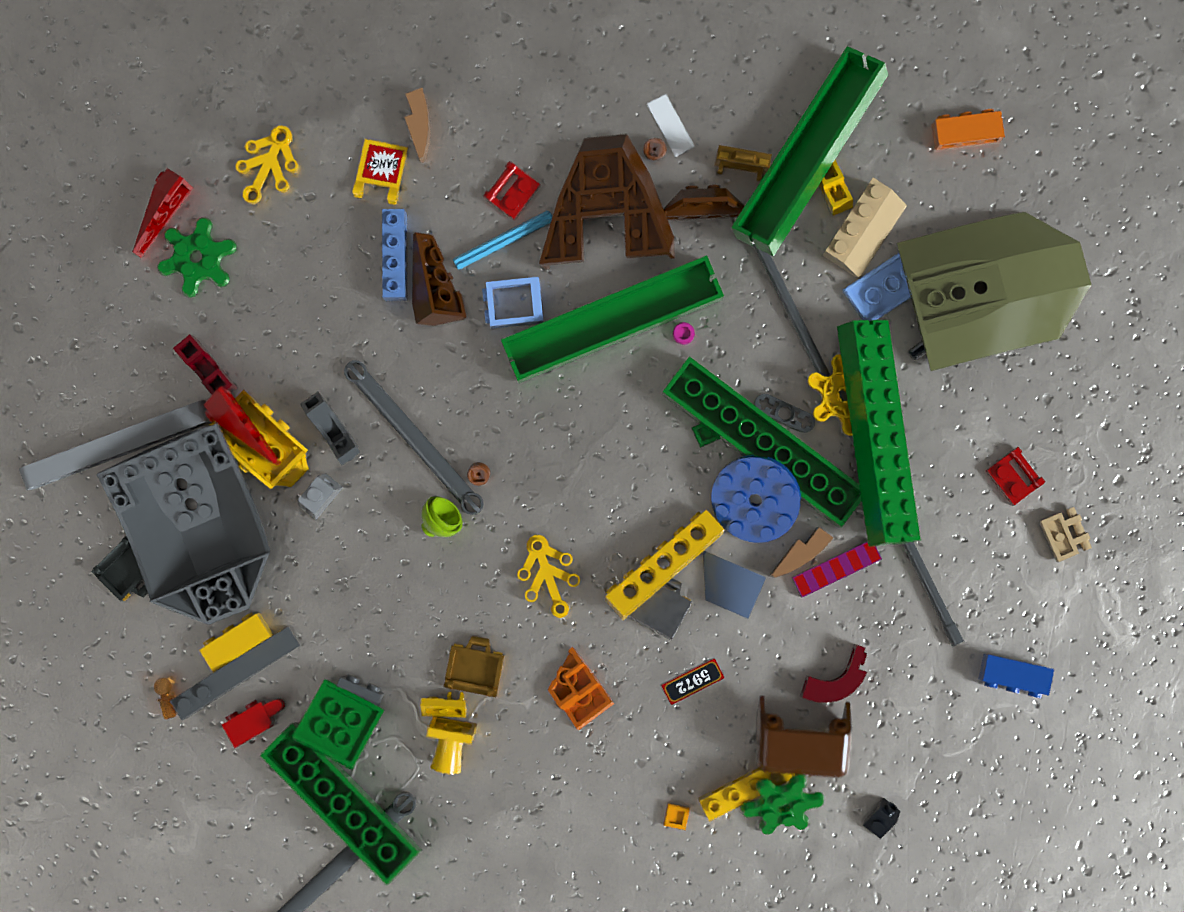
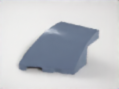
[703,551,766,619]

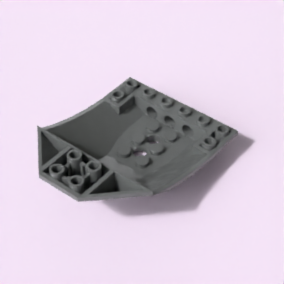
[96,423,270,625]

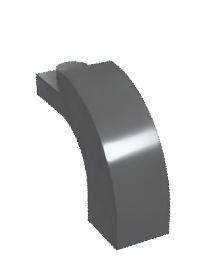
[300,391,360,465]

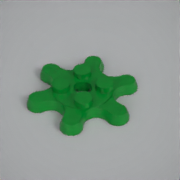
[157,217,237,298]
[740,774,825,835]

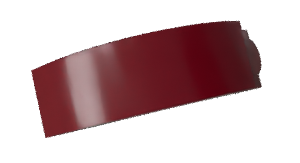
[800,644,867,703]

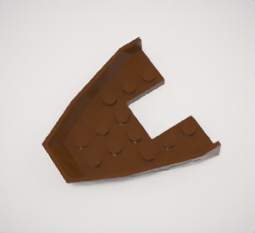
[539,134,675,270]

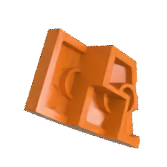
[548,647,614,730]

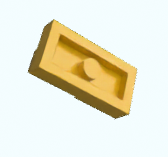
[420,692,467,718]

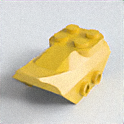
[210,390,309,489]

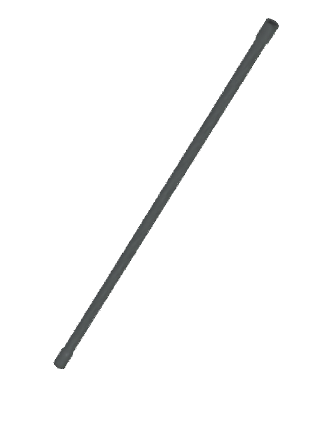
[753,244,964,646]

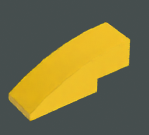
[819,160,853,216]

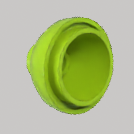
[421,496,462,537]

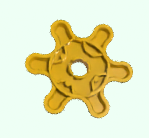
[807,354,853,436]

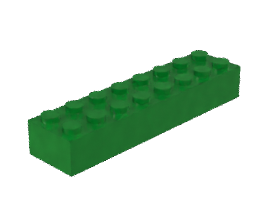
[260,722,422,886]

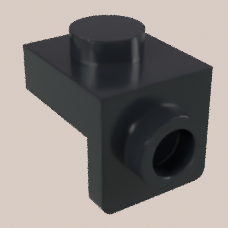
[863,798,900,839]

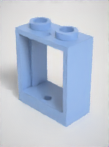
[482,277,544,329]

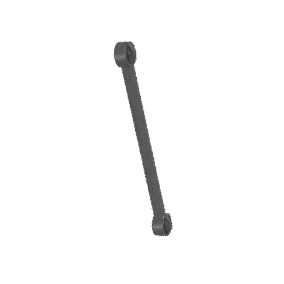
[344,360,484,515]
[277,792,416,912]

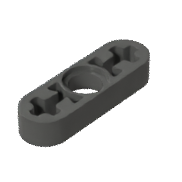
[754,394,815,433]

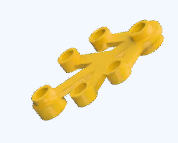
[236,125,299,204]
[517,535,580,618]

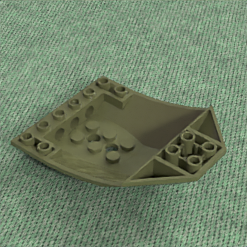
[897,212,1092,371]

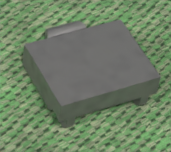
[628,577,692,640]

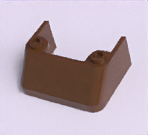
[756,696,852,778]

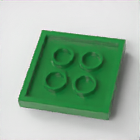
[292,679,384,770]

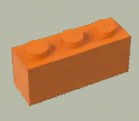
[932,109,1005,150]

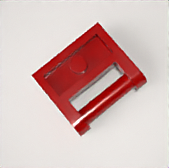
[483,161,540,220]
[986,447,1045,506]

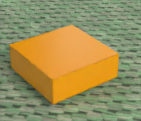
[663,803,690,830]

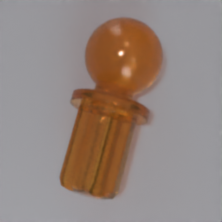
[154,678,177,719]

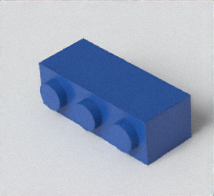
[978,654,1054,698]

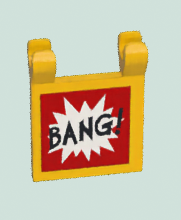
[352,139,408,205]

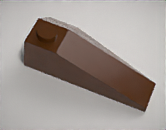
[412,232,467,326]

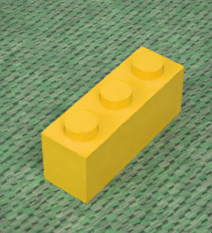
[199,612,274,673]

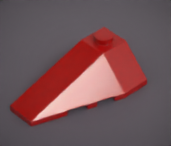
[132,168,193,258]
[204,387,281,465]

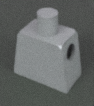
[297,474,343,520]

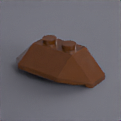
[664,185,745,220]

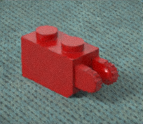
[222,698,286,748]

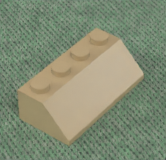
[822,177,907,279]

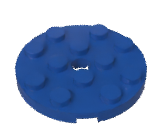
[711,455,801,543]

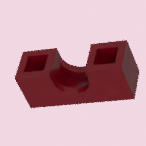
[173,334,238,395]

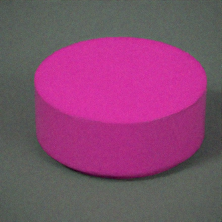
[672,322,695,345]

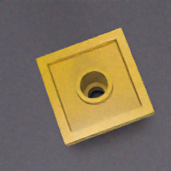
[427,717,477,774]

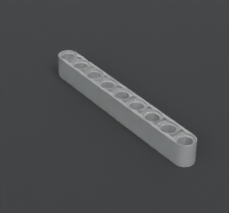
[19,400,211,490]

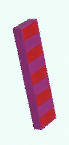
[792,541,882,598]

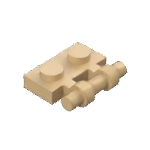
[1039,507,1092,562]

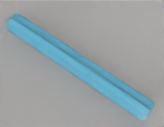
[453,211,553,269]

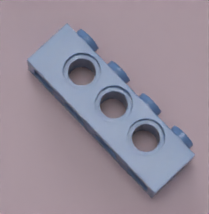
[382,209,407,301]

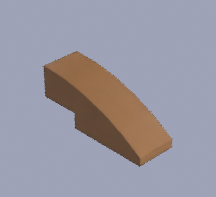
[405,88,430,163]
[770,527,833,578]

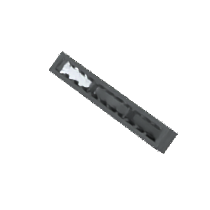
[170,627,300,720]

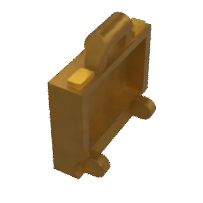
[714,145,772,182]
[444,636,505,697]

